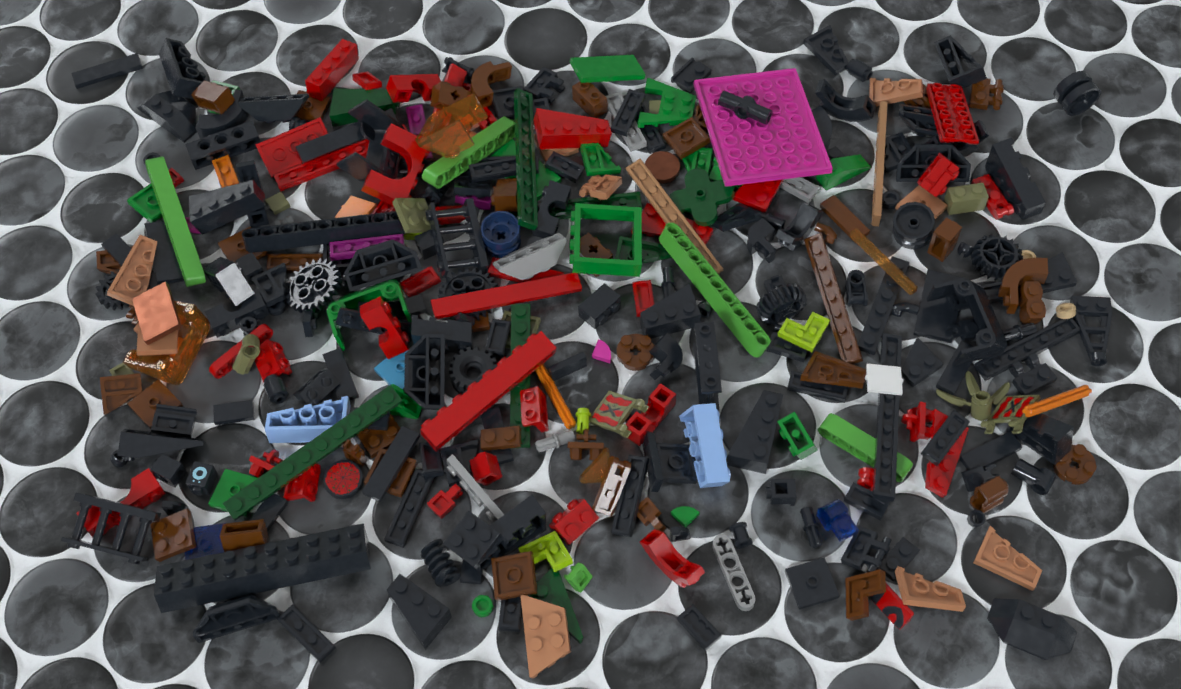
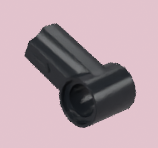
[1011,458,1056,495]

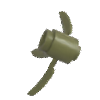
[936,371,1010,421]

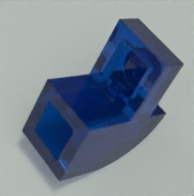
[816,499,859,542]

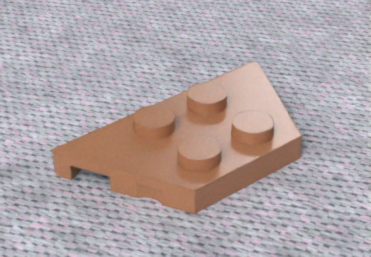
[521,595,571,679]

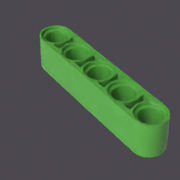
[818,413,913,482]

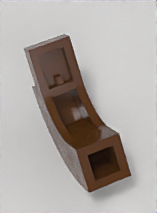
[470,61,512,109]
[998,258,1048,314]

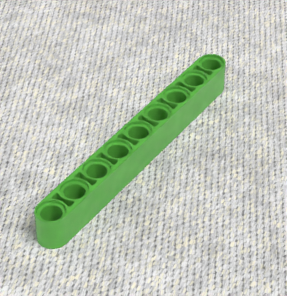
[145,156,206,287]
[659,222,771,358]

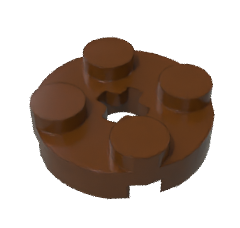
[617,334,654,371]
[1053,444,1097,485]

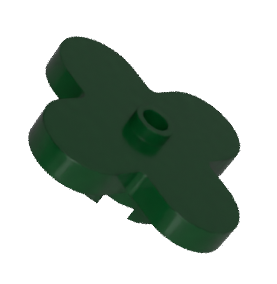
[669,168,734,226]

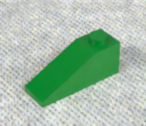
[816,155,871,191]

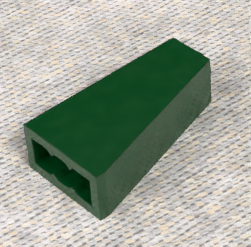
[329,88,400,127]

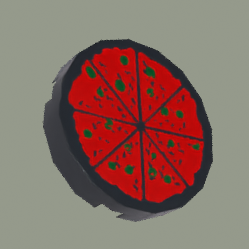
[323,460,364,499]

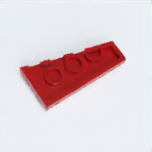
[631,202,713,245]
[925,409,969,497]

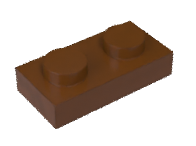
[481,426,521,451]

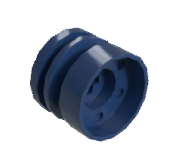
[481,211,521,259]

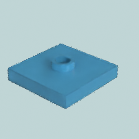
[374,350,408,390]

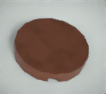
[645,151,680,183]

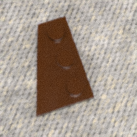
[800,351,866,389]

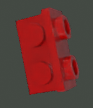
[520,386,549,433]
[283,463,321,502]

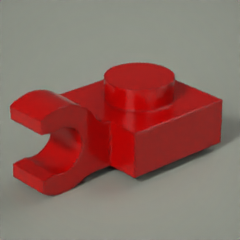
[427,484,463,519]

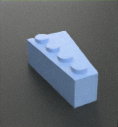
[265,396,351,443]
[679,403,731,488]

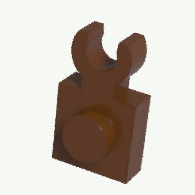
[343,439,367,467]

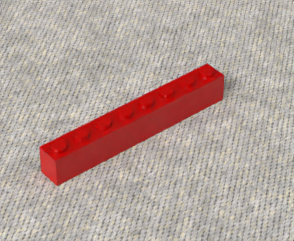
[420,331,557,451]

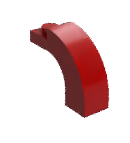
[640,529,705,588]

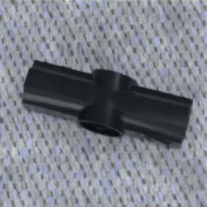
[718,91,773,125]

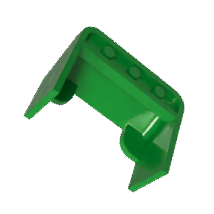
[327,279,412,351]

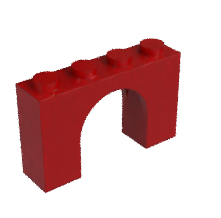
[361,123,430,206]

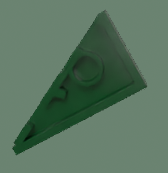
[615,236,672,264]
[528,568,584,643]

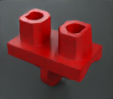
[901,402,933,442]
[249,450,283,477]

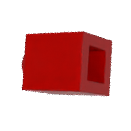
[469,452,503,486]

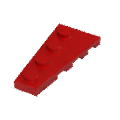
[732,179,784,213]

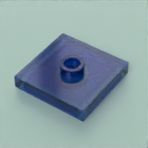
[185,523,226,560]

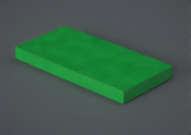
[570,55,646,83]
[490,139,561,202]

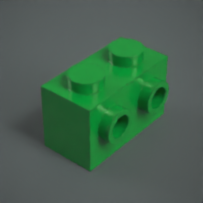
[777,411,818,460]

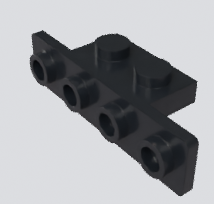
[336,301,412,339]

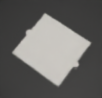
[865,364,904,395]

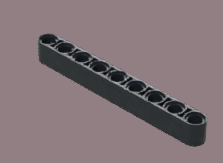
[242,211,405,253]

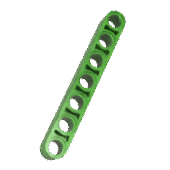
[422,117,515,188]

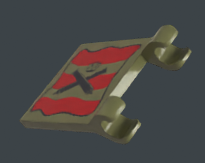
[589,391,649,438]
[980,395,1040,434]

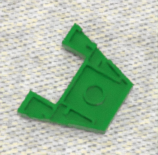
[637,78,696,128]

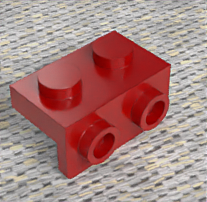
[254,340,292,382]
[549,499,599,545]

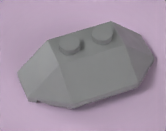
[493,233,567,280]

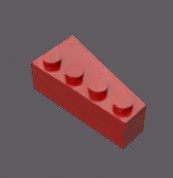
[534,108,612,149]

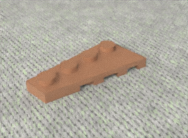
[107,235,157,306]

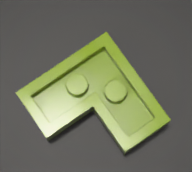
[778,312,830,352]
[518,531,573,572]

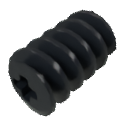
[420,539,461,587]

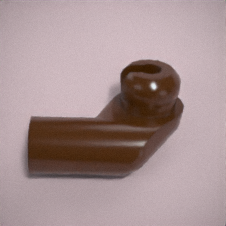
[814,222,837,244]

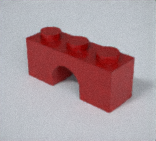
[386,74,441,103]
[360,296,410,359]
[625,383,676,446]

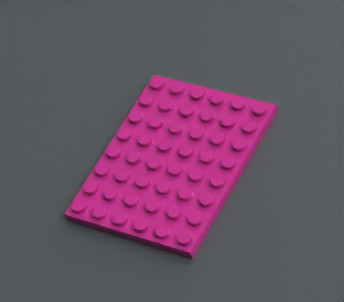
[694,68,833,187]

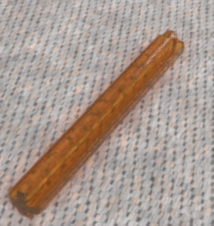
[850,229,918,295]

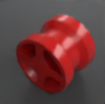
[857,467,874,491]

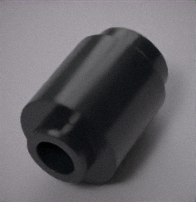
[846,59,873,82]
[264,374,289,404]

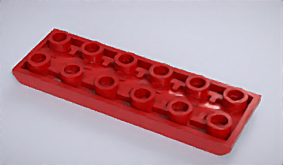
[926,83,979,145]

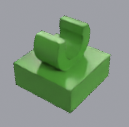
[564,562,593,593]

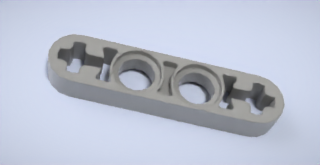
[712,534,755,611]

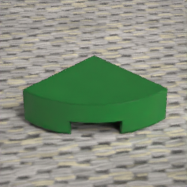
[671,506,700,527]

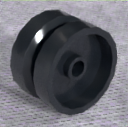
[1053,71,1101,116]
[893,202,935,250]

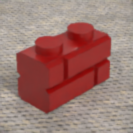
[917,153,960,198]

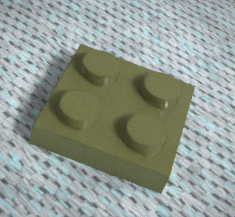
[392,198,431,233]

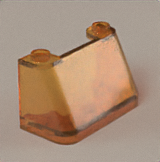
[123,301,210,385]

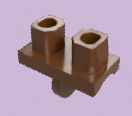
[568,429,604,461]

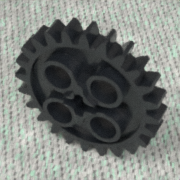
[285,258,343,313]
[438,267,498,321]

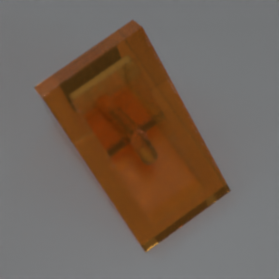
[579,447,610,484]

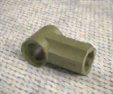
[232,334,260,375]

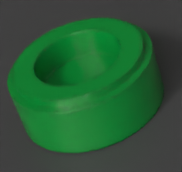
[472,595,494,617]

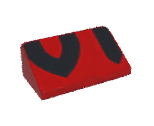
[871,583,914,629]

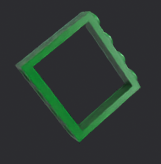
[569,203,642,277]

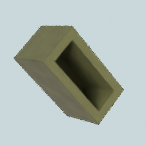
[944,183,989,215]

